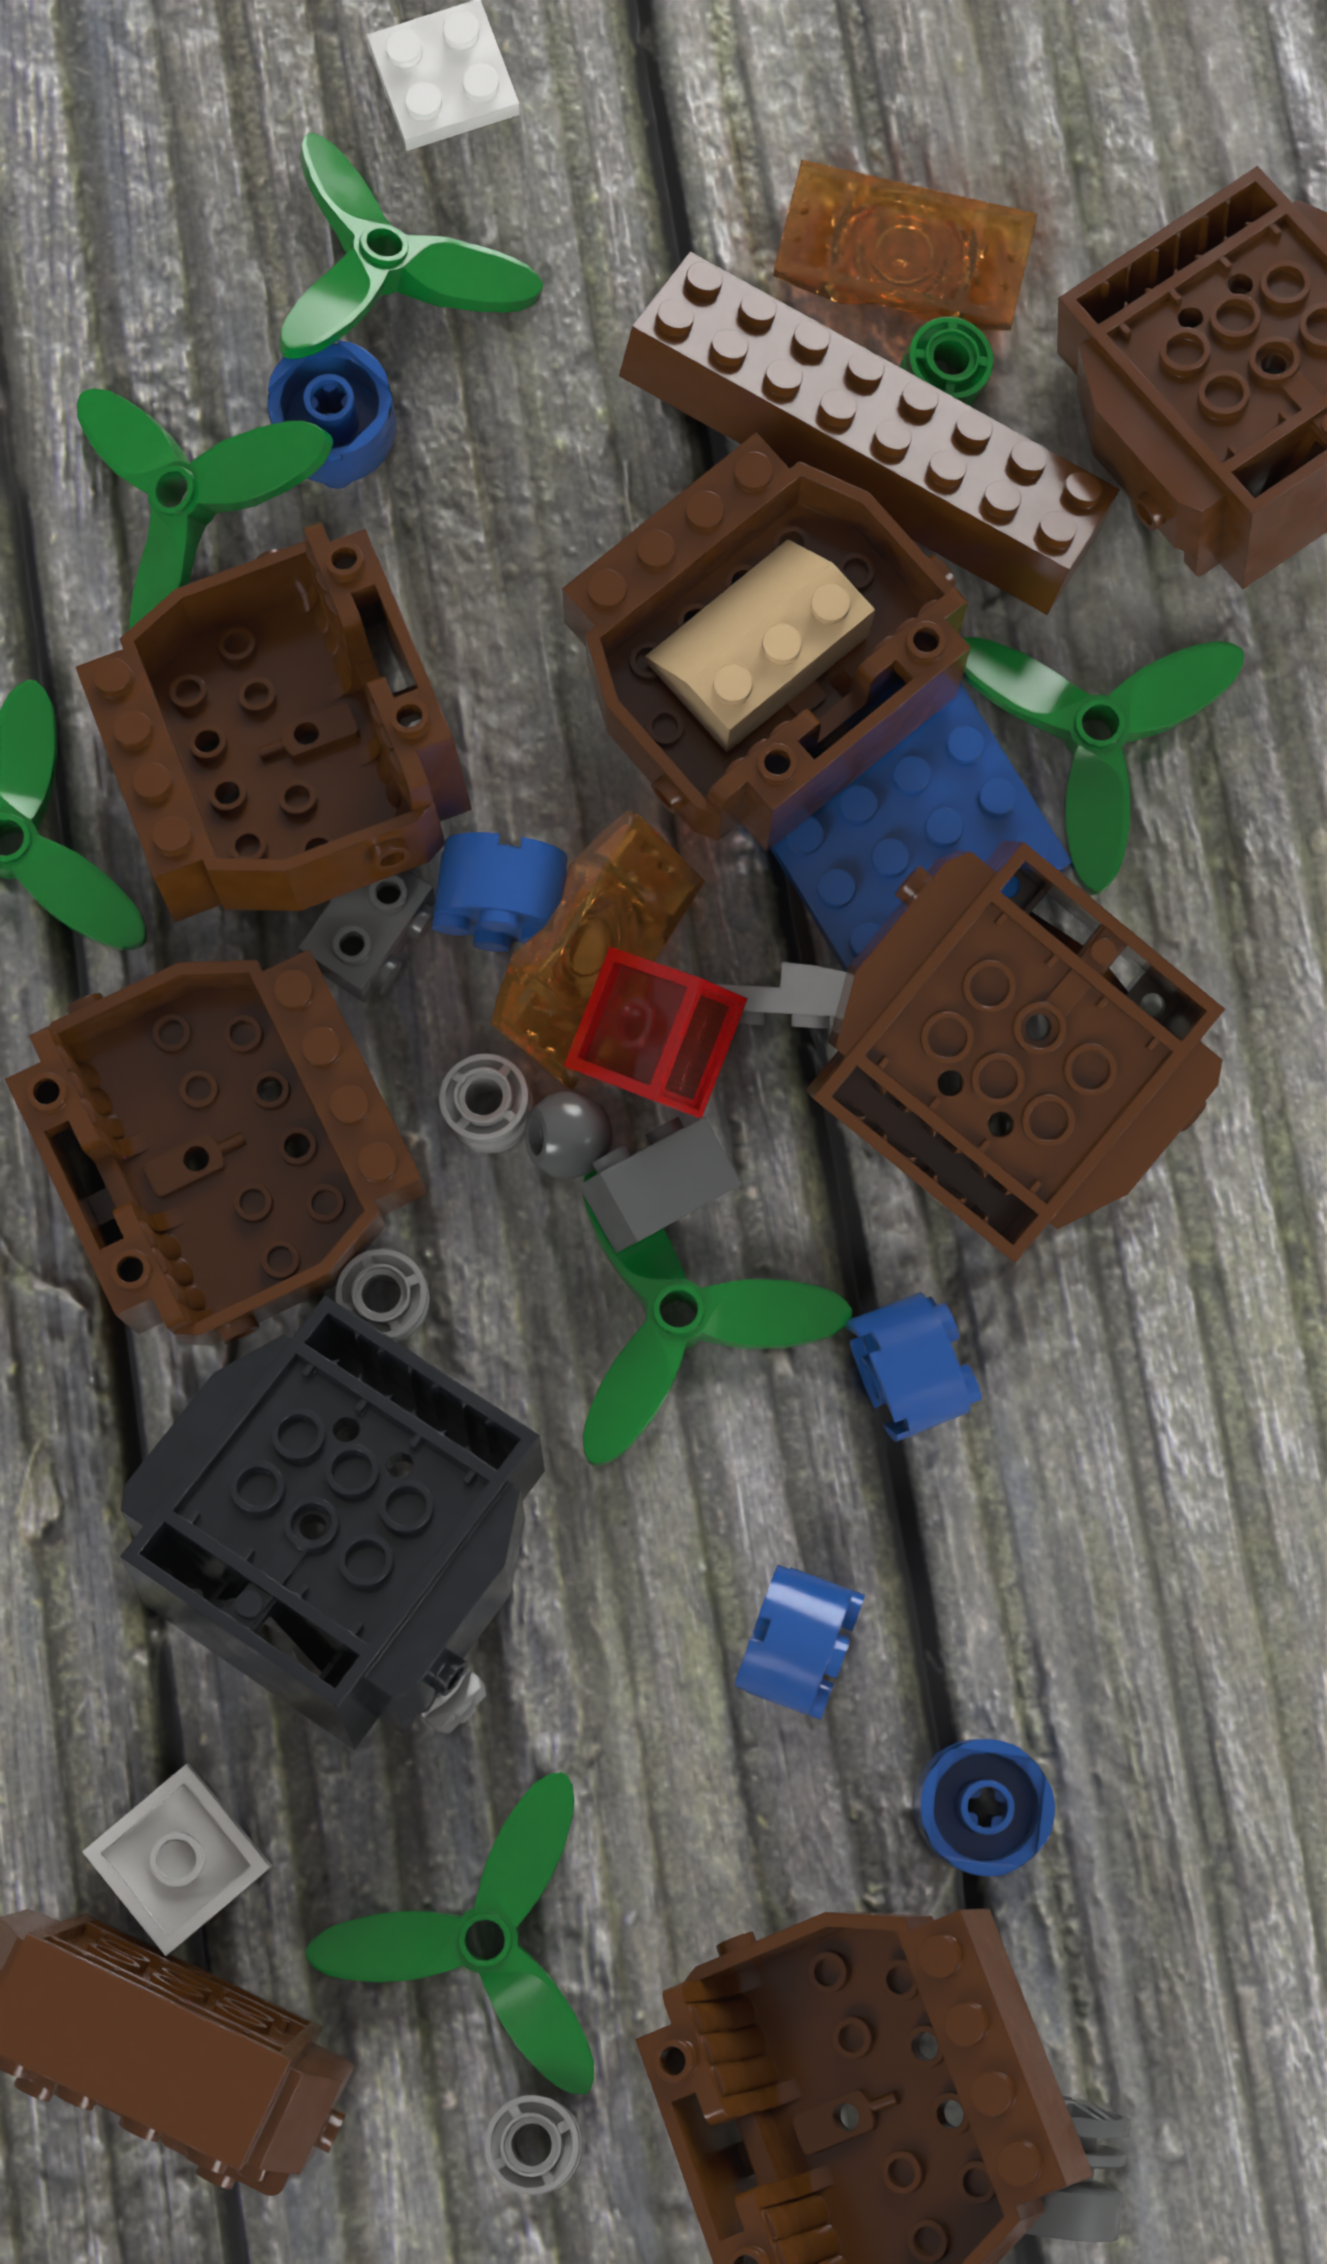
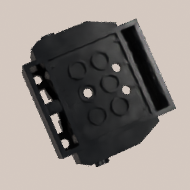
[120,1295,545,1750]

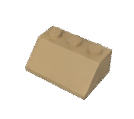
[645,540,875,753]

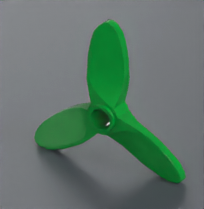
[279,133,543,359]
[76,388,333,630]
[962,637,1244,895]
[0,679,147,950]
[583,1170,852,1466]
[305,1772,594,2095]

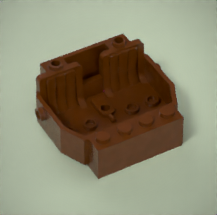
[1057,166,1327,589]
[562,432,971,852]
[75,522,472,922]
[806,841,1226,1263]
[5,949,428,1346]
[0,1909,355,2196]
[635,1909,1094,2264]

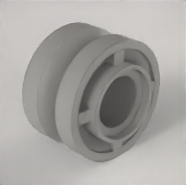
[439,1054,535,1153]
[336,1249,430,1342]
[484,2095,583,2195]

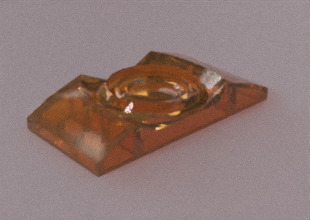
[773,160,1038,331]
[491,810,705,1091]

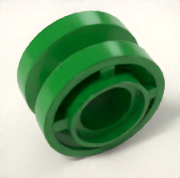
[899,317,993,406]

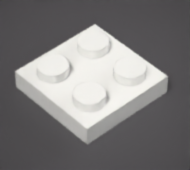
[367,0,520,151]
[82,1764,272,1956]

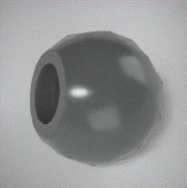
[525,1091,612,1179]

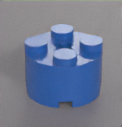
[267,340,397,489]
[431,832,568,952]
[846,1292,982,1442]
[734,1565,865,1720]
[914,1739,1055,1876]

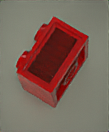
[564,946,748,1119]

